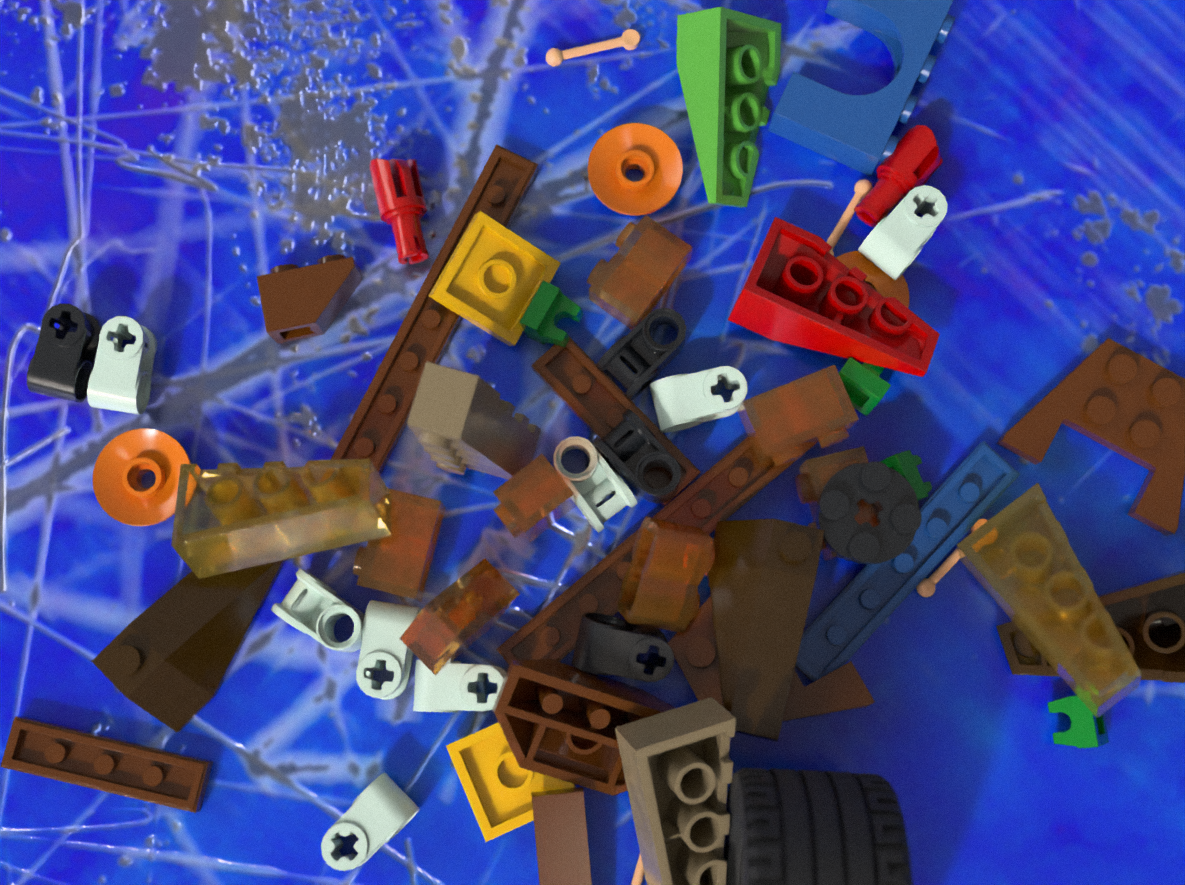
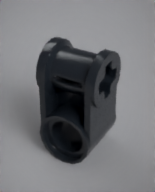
[27,303,102,403]
[597,308,686,400]
[591,409,681,504]
[572,612,674,682]

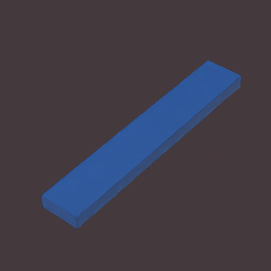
[795,441,1020,682]

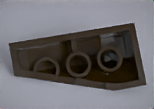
[707,518,825,742]
[92,520,289,732]
[996,570,1185,683]

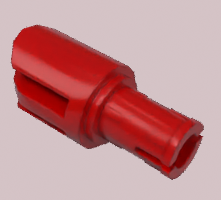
[854,125,943,228]
[369,158,429,264]

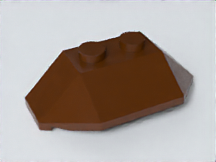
[492,659,675,796]

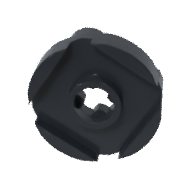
[816,462,922,565]

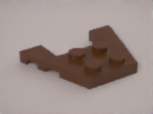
[997,338,1185,536]
[668,596,875,722]

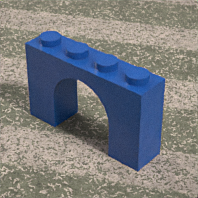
[768,0,956,176]

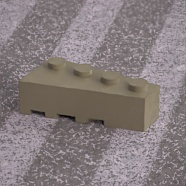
[407,361,541,484]
[615,697,736,885]

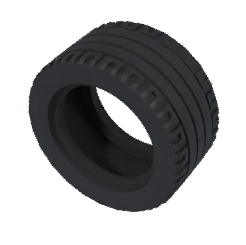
[723,768,913,885]

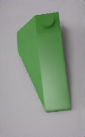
[676,7,781,208]

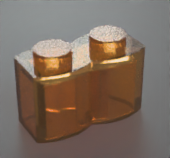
[587,215,693,330]
[617,516,715,633]

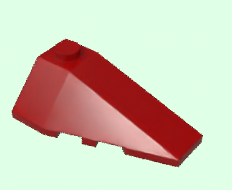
[728,217,940,377]

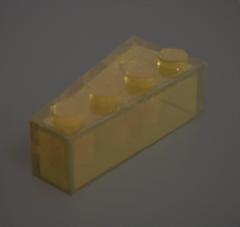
[171,459,392,579]
[957,483,1142,718]

